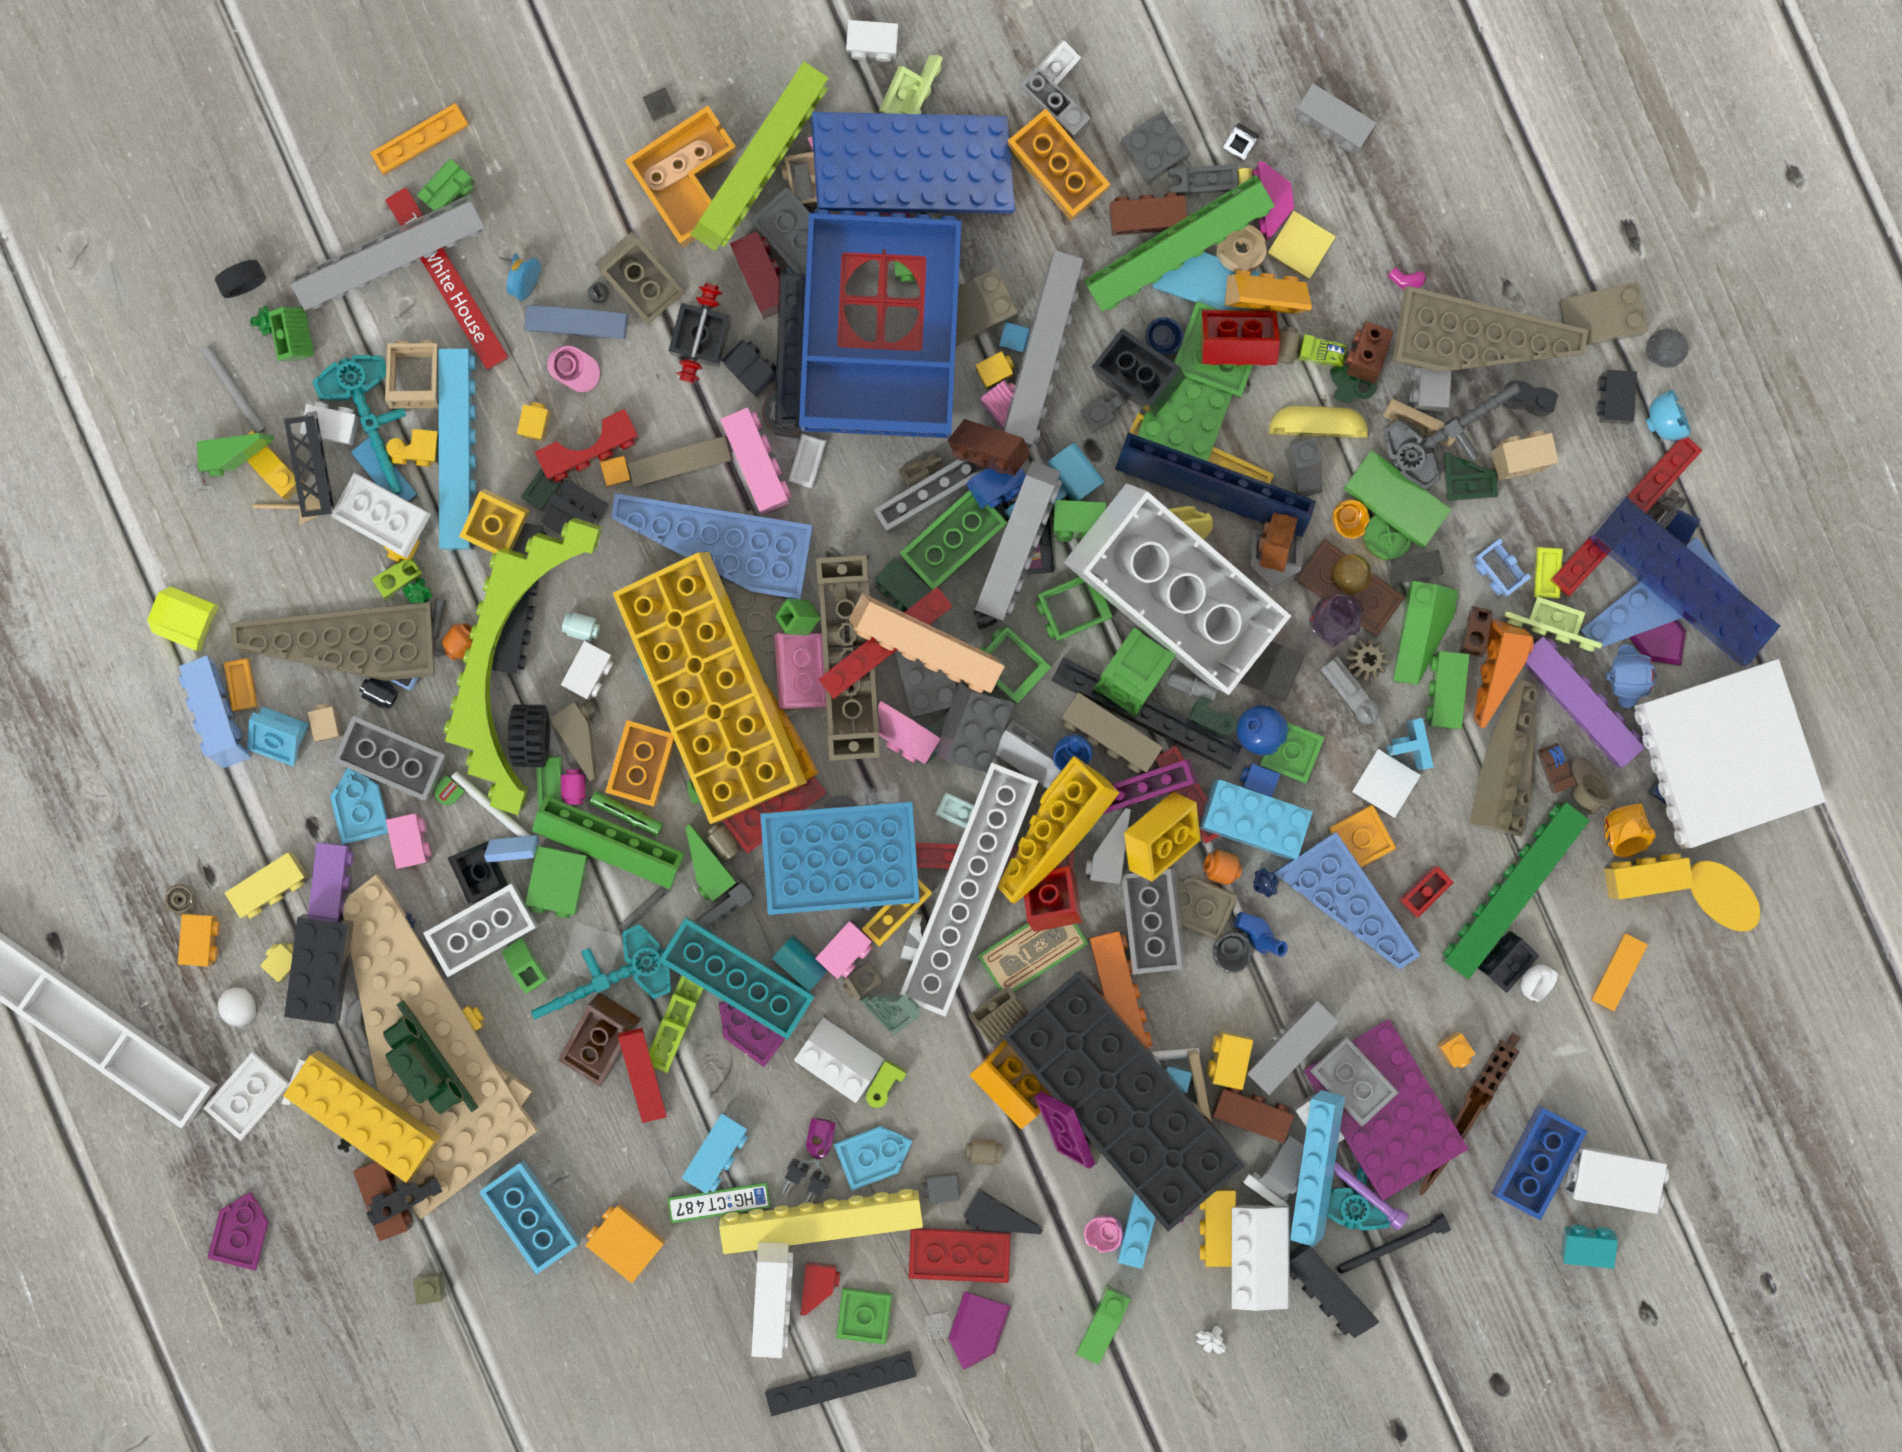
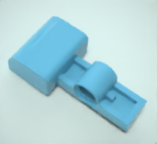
[1003,442,1105,520]

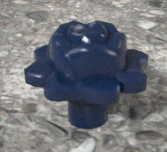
[1253,868,1279,898]

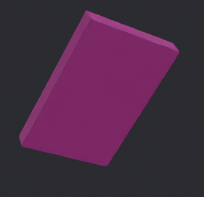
[1035,1091,1096,1169]

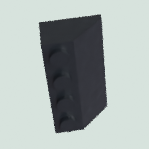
[1290,1243,1379,1338]

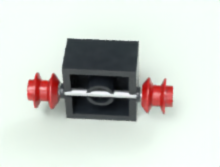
[668,283,732,384]

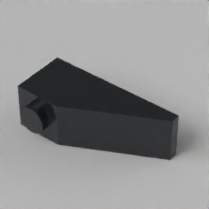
[963,1188,1043,1234]

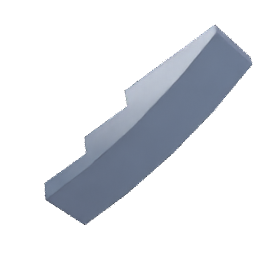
[524,305,628,339]

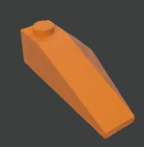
[1473,618,1534,728]

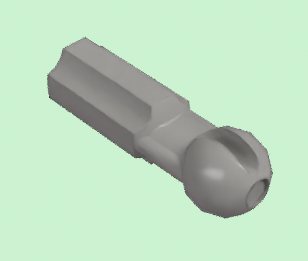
[1320,656,1380,724]

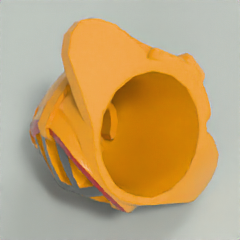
[1604,803,1656,858]

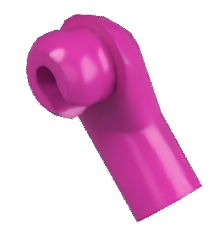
[1388,267,1426,290]

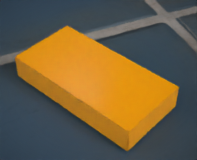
[223,658,258,712]

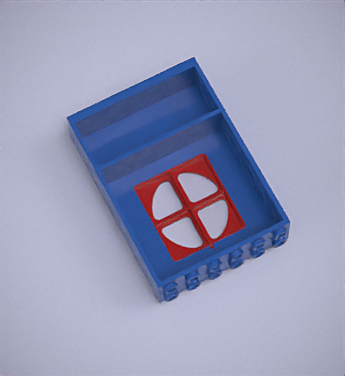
[799,209,961,438]

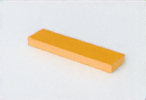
[370,103,469,175]

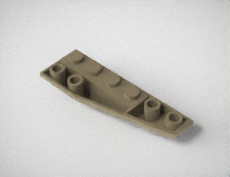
[1469,680,1538,837]

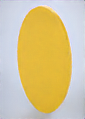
[1690,860,1760,931]

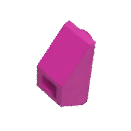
[1253,161,1294,240]

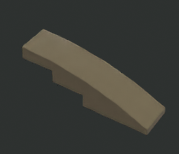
[628,436,733,488]

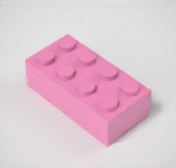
[720,407,792,516]

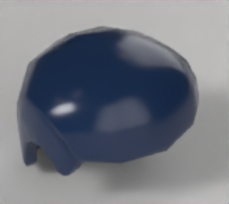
[1145,317,1184,355]

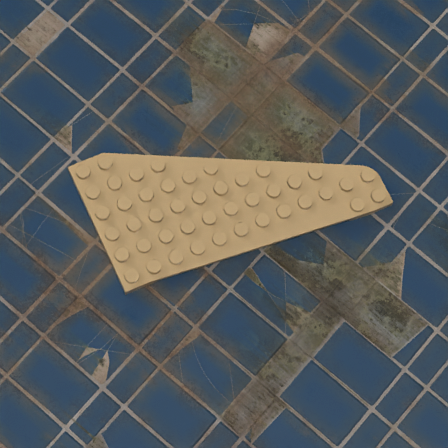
[343,874,539,1219]

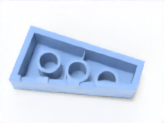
[179,656,251,768]

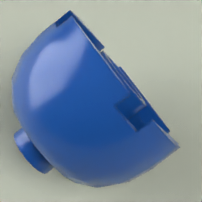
[1236,705,1288,756]

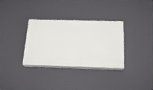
[330,473,431,558]

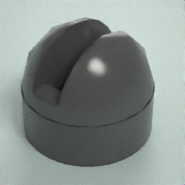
[588,282,609,303]

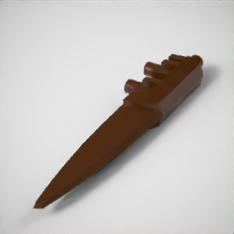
[1419,1032,1521,1196]

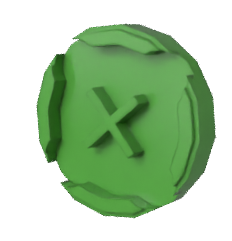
[1363,514,1413,560]

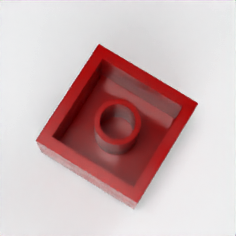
[1024,866,1082,932]

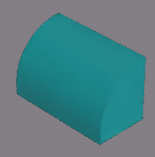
[772,935,828,991]

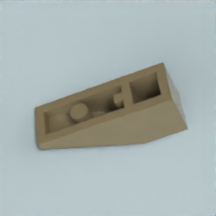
[549,702,597,782]

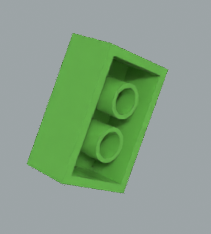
[1051,500,1106,542]

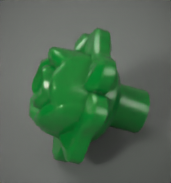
[250,306,272,336]
[402,578,433,604]

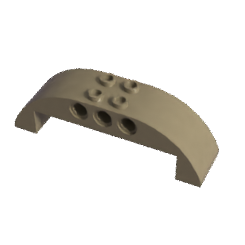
[816,555,880,761]

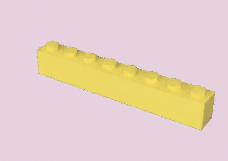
[719,1189,923,1254]

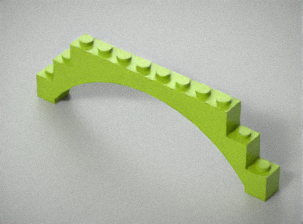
[444,518,603,815]

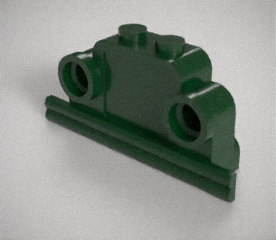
[383,1000,479,1114]

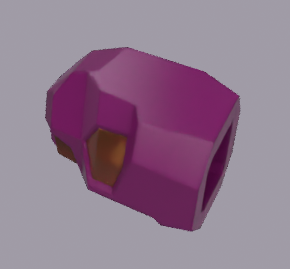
[806,1117,836,1160]

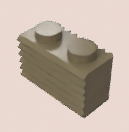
[968,985,1029,1044]

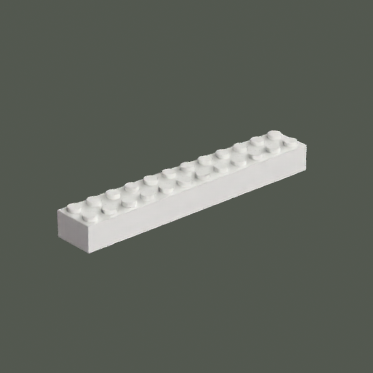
[0,932,217,1129]

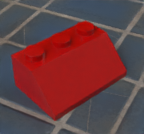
[1201,310,1280,366]

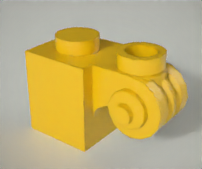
[386,429,439,467]

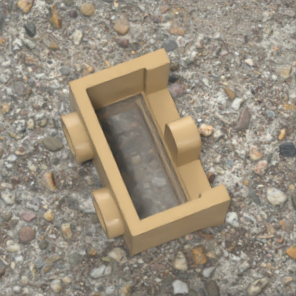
[781,151,817,208]

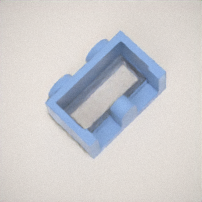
[1474,538,1531,597]

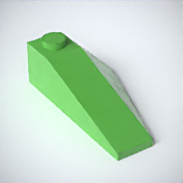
[1393,581,1458,685]

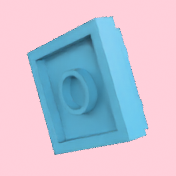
[247,707,309,767]
[1386,718,1434,770]

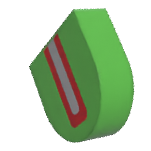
[435,775,466,805]

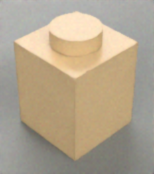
[308,703,343,742]

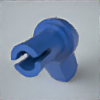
[1234,912,1288,957]

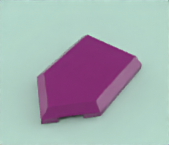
[1629,620,1686,666]
[718,1002,785,1067]
[207,1192,269,1271]
[948,1291,1011,1370]

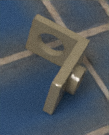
[842,962,883,1000]

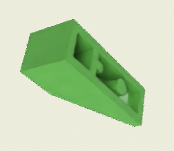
[197,433,274,477]
[685,824,737,902]
[1076,1285,1131,1364]

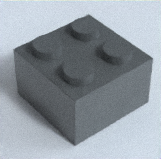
[1120,111,1191,185]

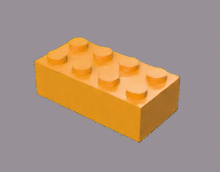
[1007,109,1111,222]

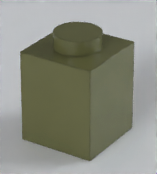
[413,1272,446,1305]

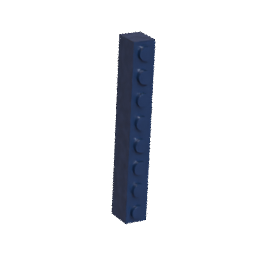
[1115,432,1316,537]

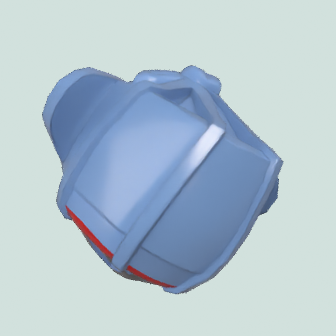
[1606,644,1657,709]

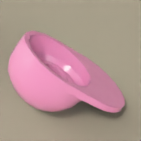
[547,345,600,392]

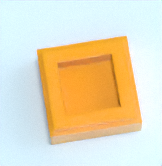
[600,456,631,487]

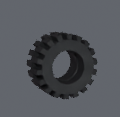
[508,704,550,767]

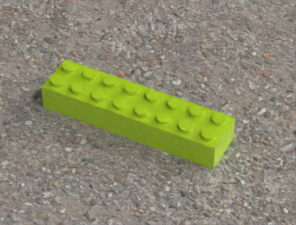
[690,61,829,251]

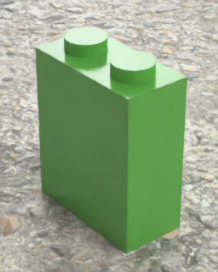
[525,846,589,919]

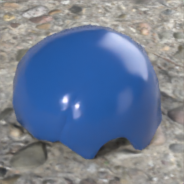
[1053,735,1093,771]

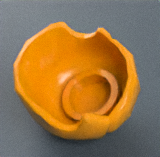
[1331,499,1370,539]

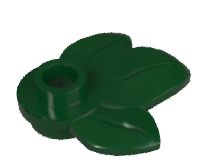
[1330,366,1376,403]

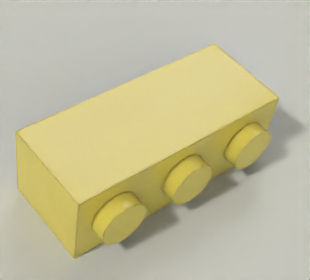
[225,852,309,919]

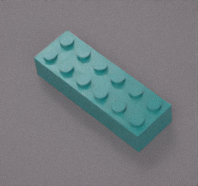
[659,915,814,1040]

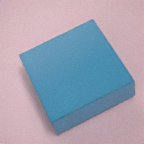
[999,322,1030,354]

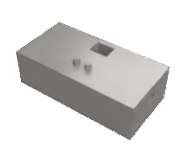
[1246,998,1339,1095]

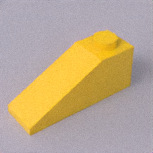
[247,430,305,500]

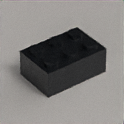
[1092,328,1185,417]

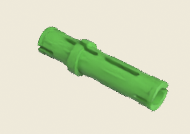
[590,790,664,837]

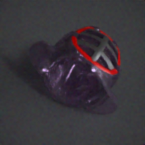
[1309,593,1364,648]

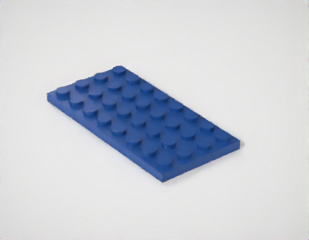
[811,112,1015,214]

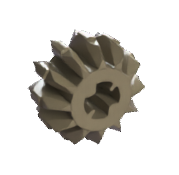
[1346,638,1390,681]

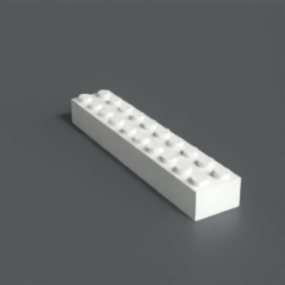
[900,763,1038,1017]

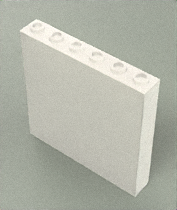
[1634,659,1826,849]

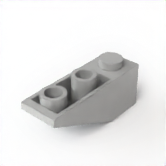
[1020,67,1091,141]

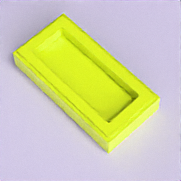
[1533,547,1563,599]

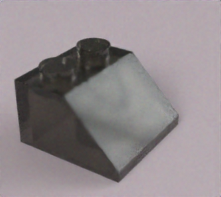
[1239,642,1305,702]

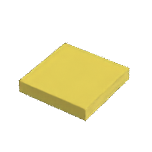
[1267,211,1336,280]

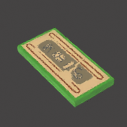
[977,923,1088,991]

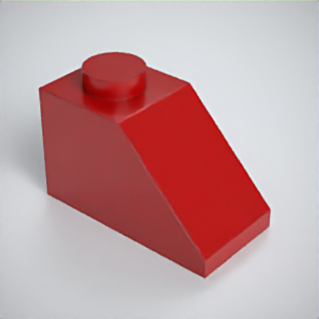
[800,1261,841,1316]

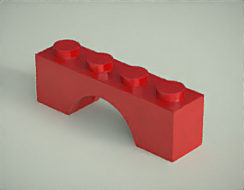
[534,409,639,483]

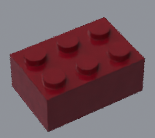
[730,231,781,320]

